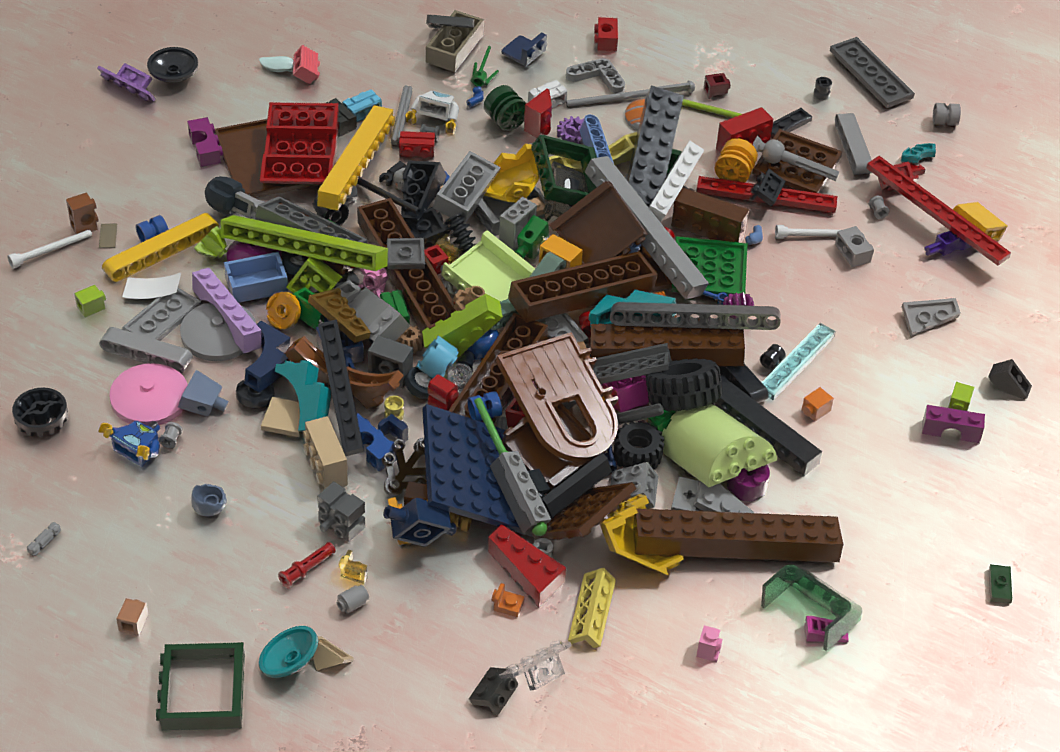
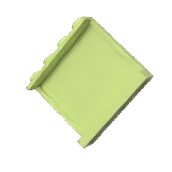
[441,230,535,301]

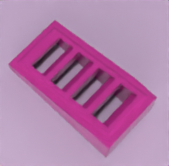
[804,616,849,642]

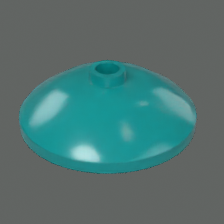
[259,626,318,678]

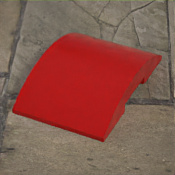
[260,102,339,184]

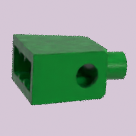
[515,215,549,259]

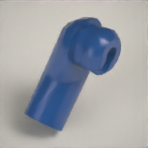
[466,86,484,108]

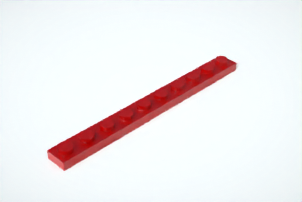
[866,156,1011,266]

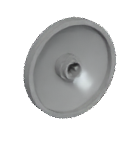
[180,302,256,361]

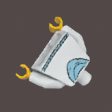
[405,91,459,134]

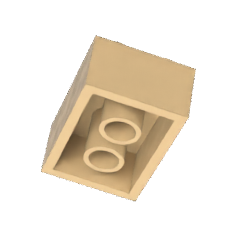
[303,416,348,489]

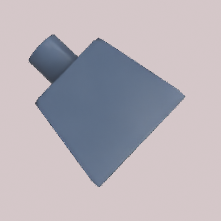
[178,370,229,416]

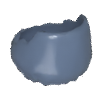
[191,483,227,517]

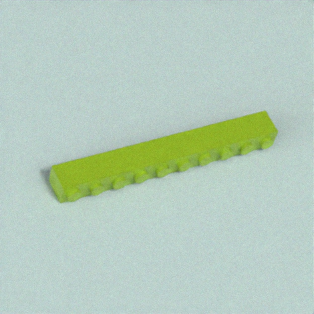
[221,215,388,271]

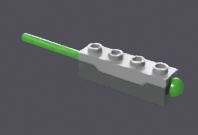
[474,398,551,536]

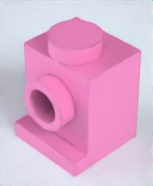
[696,625,723,662]

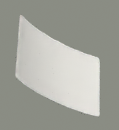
[122,273,181,299]

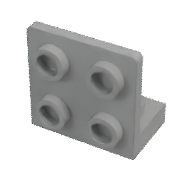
[610,462,658,509]

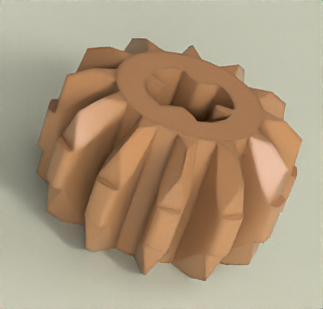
[396,325,424,355]

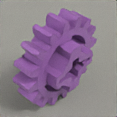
[557,116,584,144]

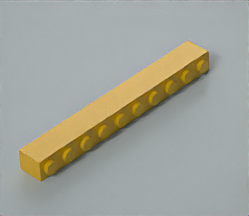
[317,105,395,210]

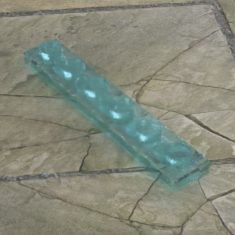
[762,323,836,400]

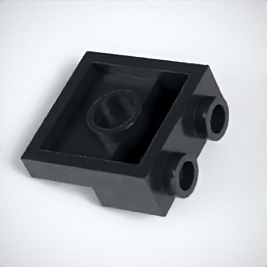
[404,207,450,246]

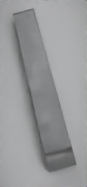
[610,302,781,330]

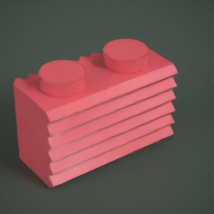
[293,45,320,84]

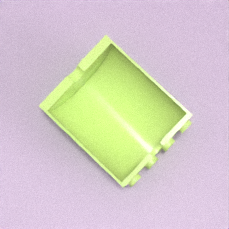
[662,404,777,487]

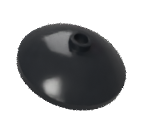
[147,47,198,83]

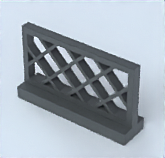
[593,343,672,384]

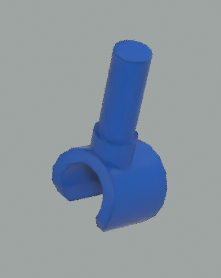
[703,290,728,305]

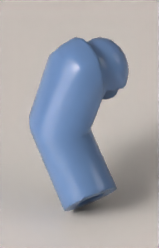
[745,225,763,245]

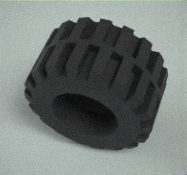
[613,421,664,469]

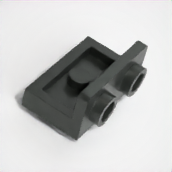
[469,667,518,715]

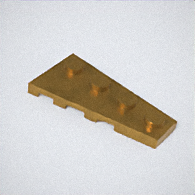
[308,288,371,343]

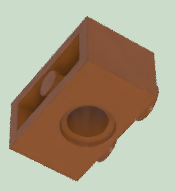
[66,192,99,234]

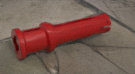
[278,542,336,588]

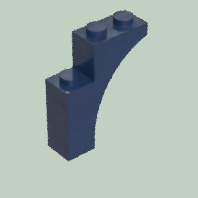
[244,321,290,392]

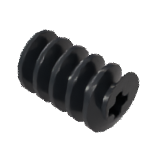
[444,212,477,252]

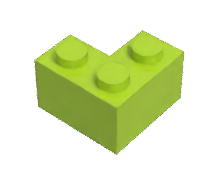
[286,257,342,293]

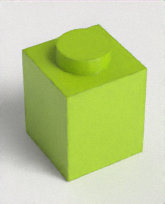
[74,285,106,317]
[948,382,975,411]

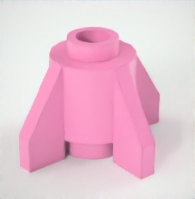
[358,268,389,297]

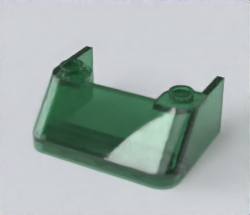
[761,565,863,652]

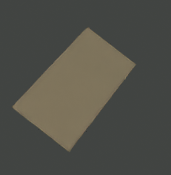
[99,223,117,248]

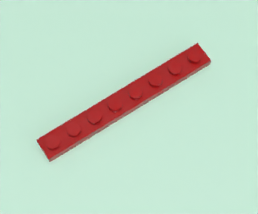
[696,176,838,213]

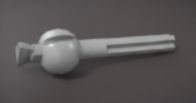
[753,136,839,181]

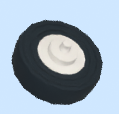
[404,367,432,399]

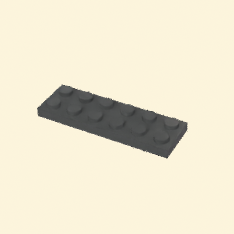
[830,37,915,108]

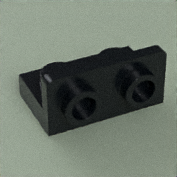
[749,169,785,206]

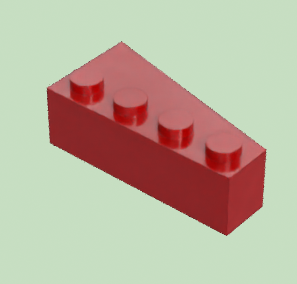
[488,525,566,608]

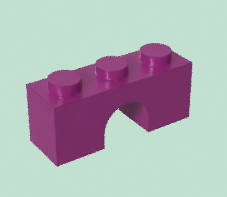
[187,117,223,167]
[922,405,985,444]

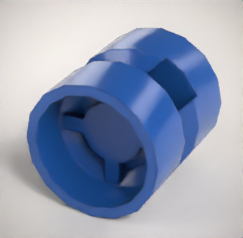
[135,215,169,243]
[467,391,502,421]

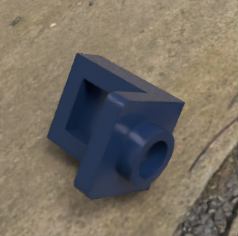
[378,414,408,442]

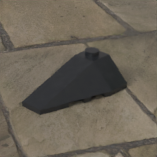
[401,160,447,221]

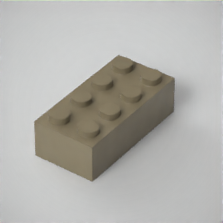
[426,10,484,72]

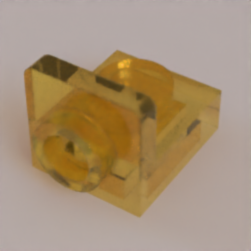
[436,234,459,264]
[339,550,367,584]

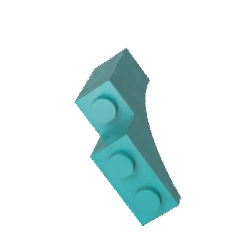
[589,290,676,326]
[275,360,332,433]

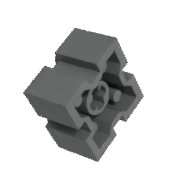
[317,481,365,542]

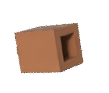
[116,598,148,636]

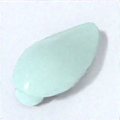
[259,56,294,72]

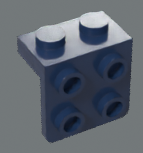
[501,32,547,66]

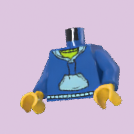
[98,421,160,467]

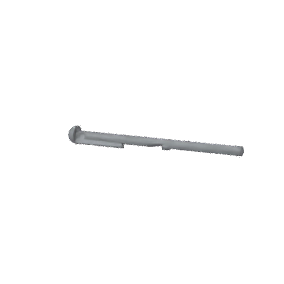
[566,81,695,107]

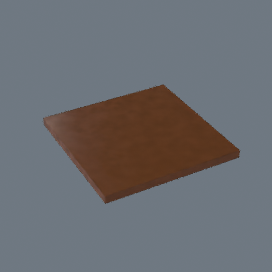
[214,119,336,198]

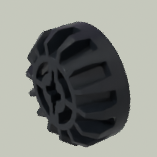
[12,387,68,437]

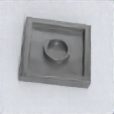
[387,238,425,269]

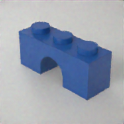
[357,413,396,472]

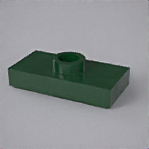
[989,564,1013,604]

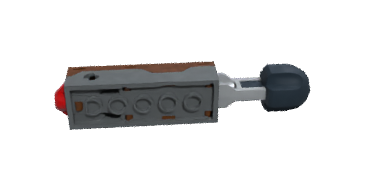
[205,176,368,275]

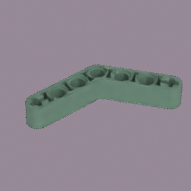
[490,252,566,330]

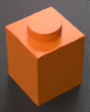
[801,387,834,421]

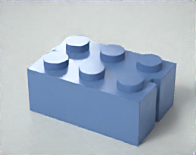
[224,252,288,303]

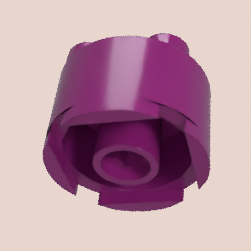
[727,464,770,502]

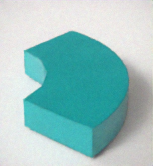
[901,143,936,163]

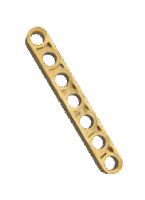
[102,213,220,282]

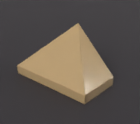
[313,636,354,671]

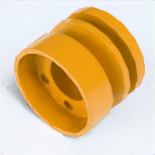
[714,139,758,182]

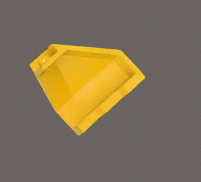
[484,143,540,203]
[599,494,684,576]

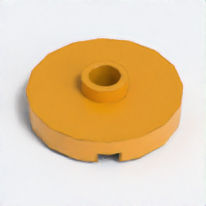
[266,292,301,329]

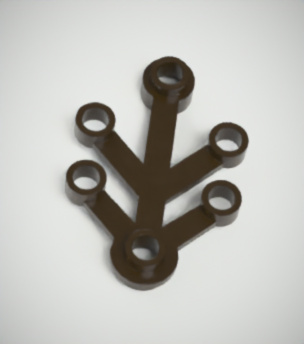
[382,438,427,496]

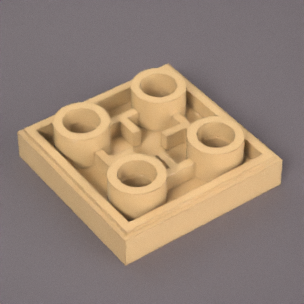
[261,397,301,437]

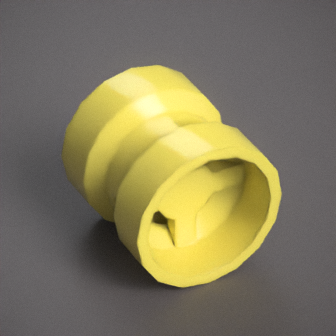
[384,395,404,421]

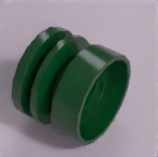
[484,85,527,131]

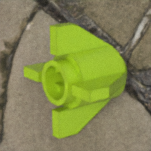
[194,226,227,259]

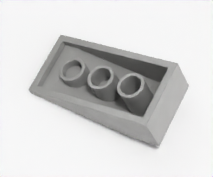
[433,151,501,224]
[348,287,410,343]

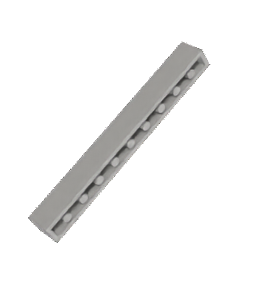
[585,156,709,300]

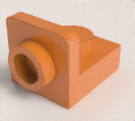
[491,583,525,617]

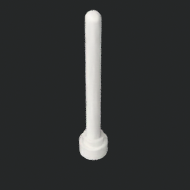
[775,225,840,239]
[7,230,92,269]

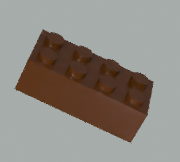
[671,187,749,243]

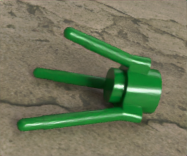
[470,46,499,87]

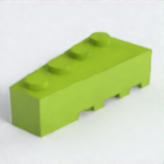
[422,294,503,358]

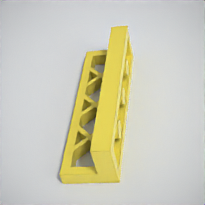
[568,568,616,648]

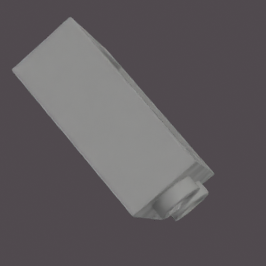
[499,197,537,252]

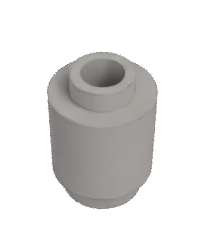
[336,585,369,613]

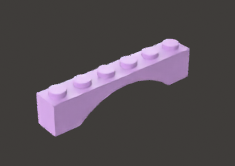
[192,268,261,353]

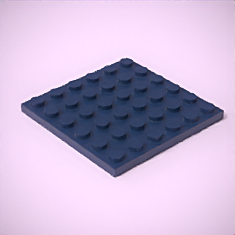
[422,404,533,537]

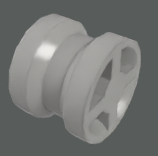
[533,538,553,558]

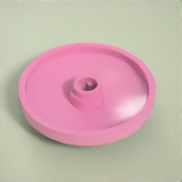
[109,363,188,426]

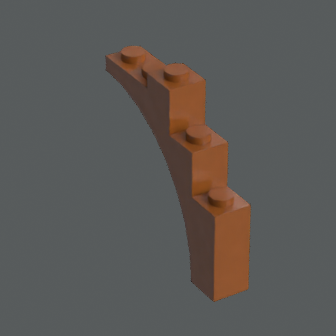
[284,336,404,409]

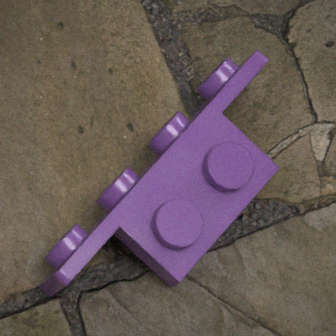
[97,63,156,102]

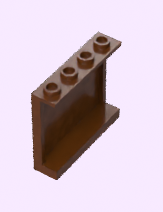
[549,181,648,265]
[502,403,592,494]

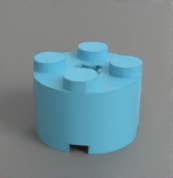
[416,336,459,379]

